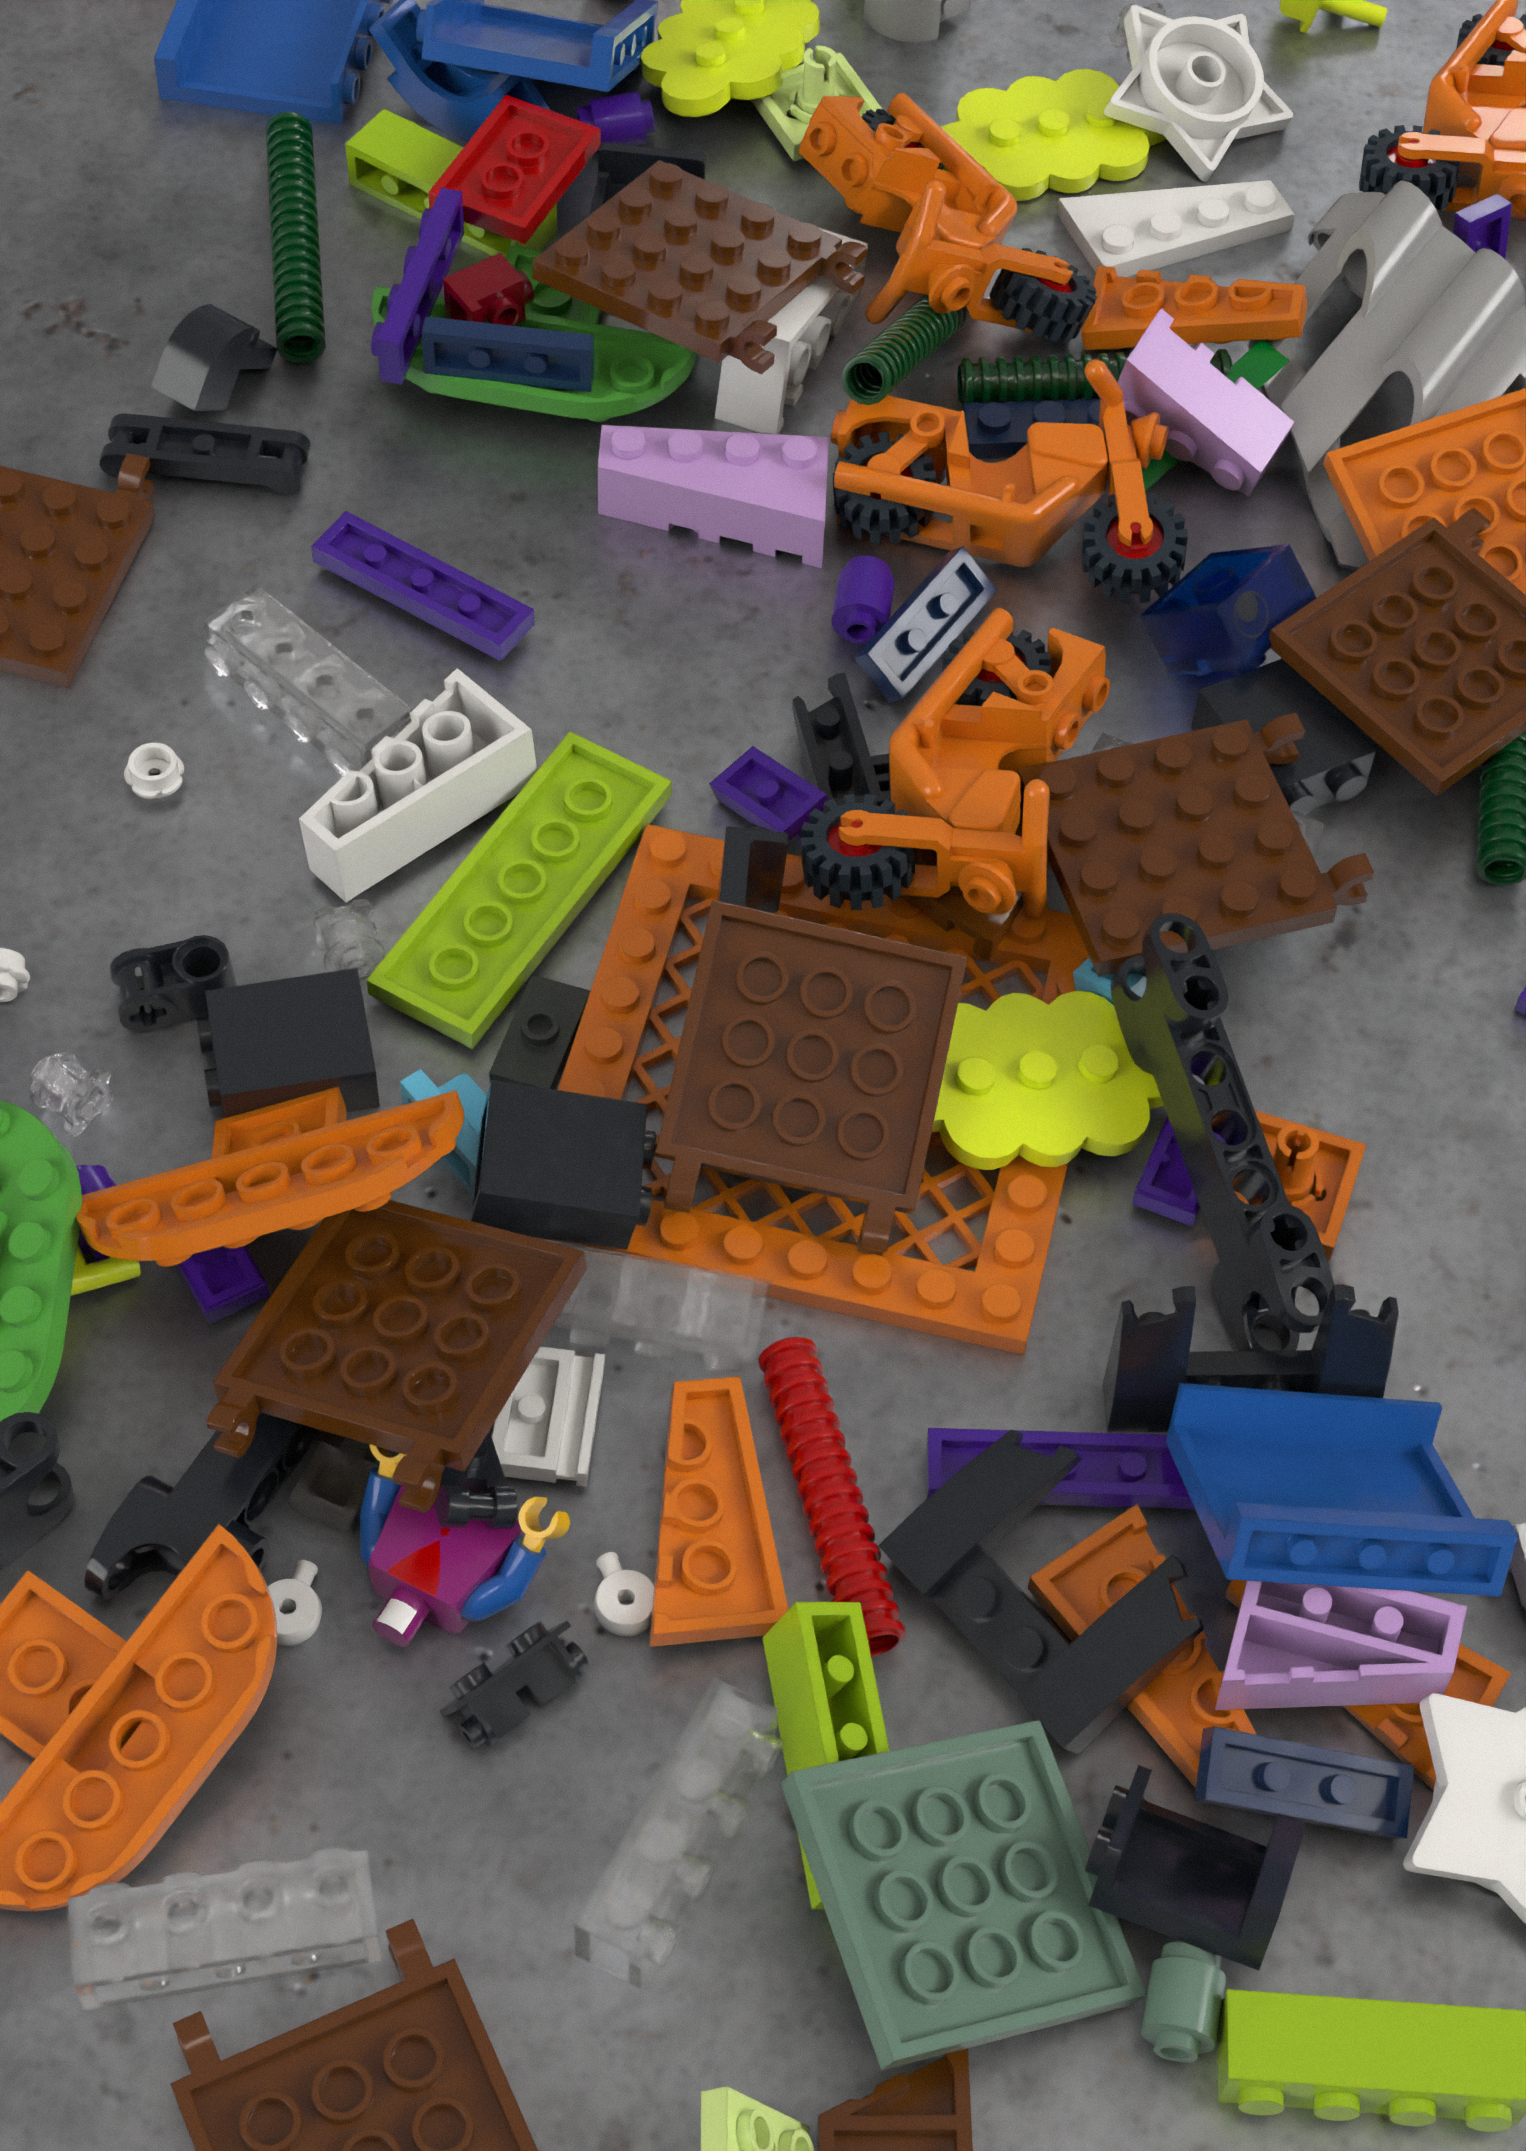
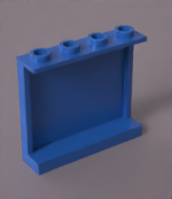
[154,0,393,125]
[416,0,658,92]
[1166,1383,1518,1597]

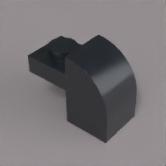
[151,304,277,411]

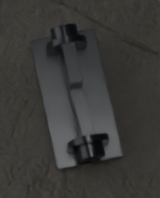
[440,1620,588,1749]

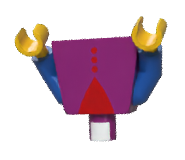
[360,1444,570,1647]

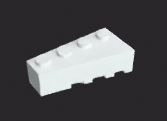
[715,228,869,434]
[299,668,537,902]

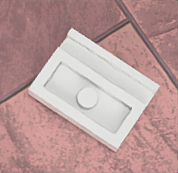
[492,1346,605,1487]

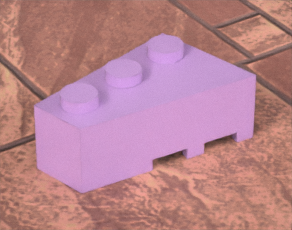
[1118,308,1294,497]
[1215,1581,1468,1710]

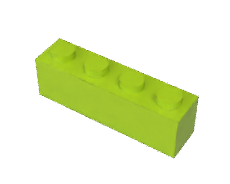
[345,109,558,258]
[762,1602,890,1910]
[1217,1989,1526,2132]

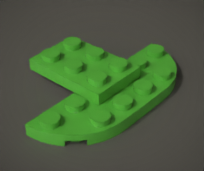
[372,246,698,422]
[0,1101,82,1421]

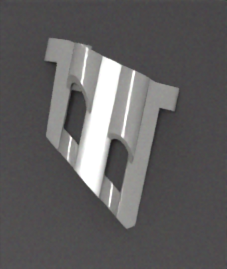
[1247,181,1526,570]

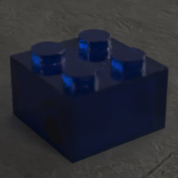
[1138,544,1317,677]

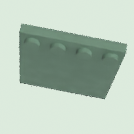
[780,1720,1147,2071]

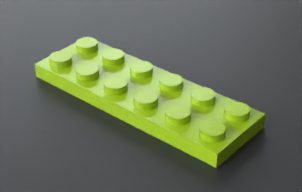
[366,731,672,1049]

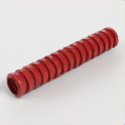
[758,1337,906,1657]

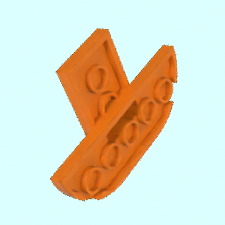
[76,1086,464,1267]
[0,1524,277,1911]

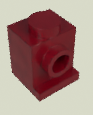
[443,253,534,326]

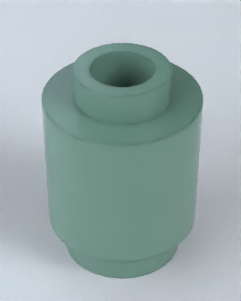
[1141,1942,1226,2063]

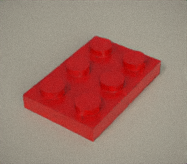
[428,95,601,244]

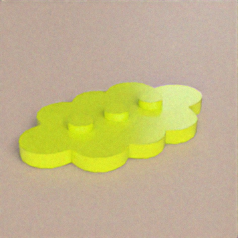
[641,0,820,117]
[941,69,1166,201]
[932,991,1164,1170]

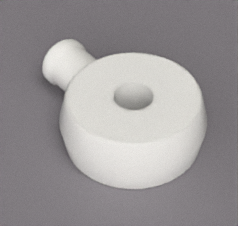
[593,1552,654,1637]
[268,1560,322,1646]

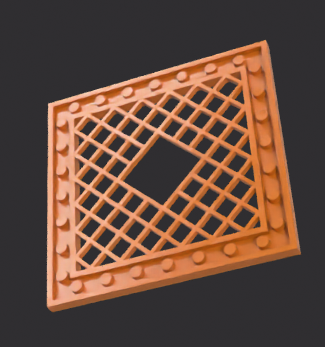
[522,824,1089,1355]

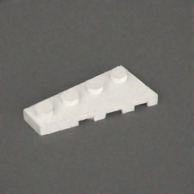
[1057,180,1295,277]

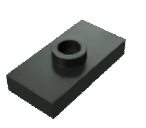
[489,974,591,1090]

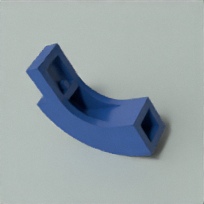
[369,0,550,143]

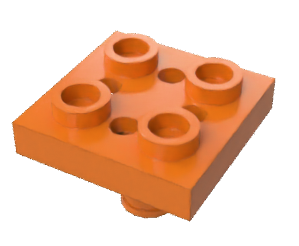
[1205,1110,1367,1261]

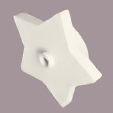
[1103,5,1293,182]
[1403,1693,1526,1924]

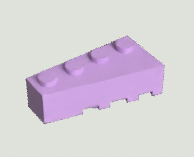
[598,425,829,568]

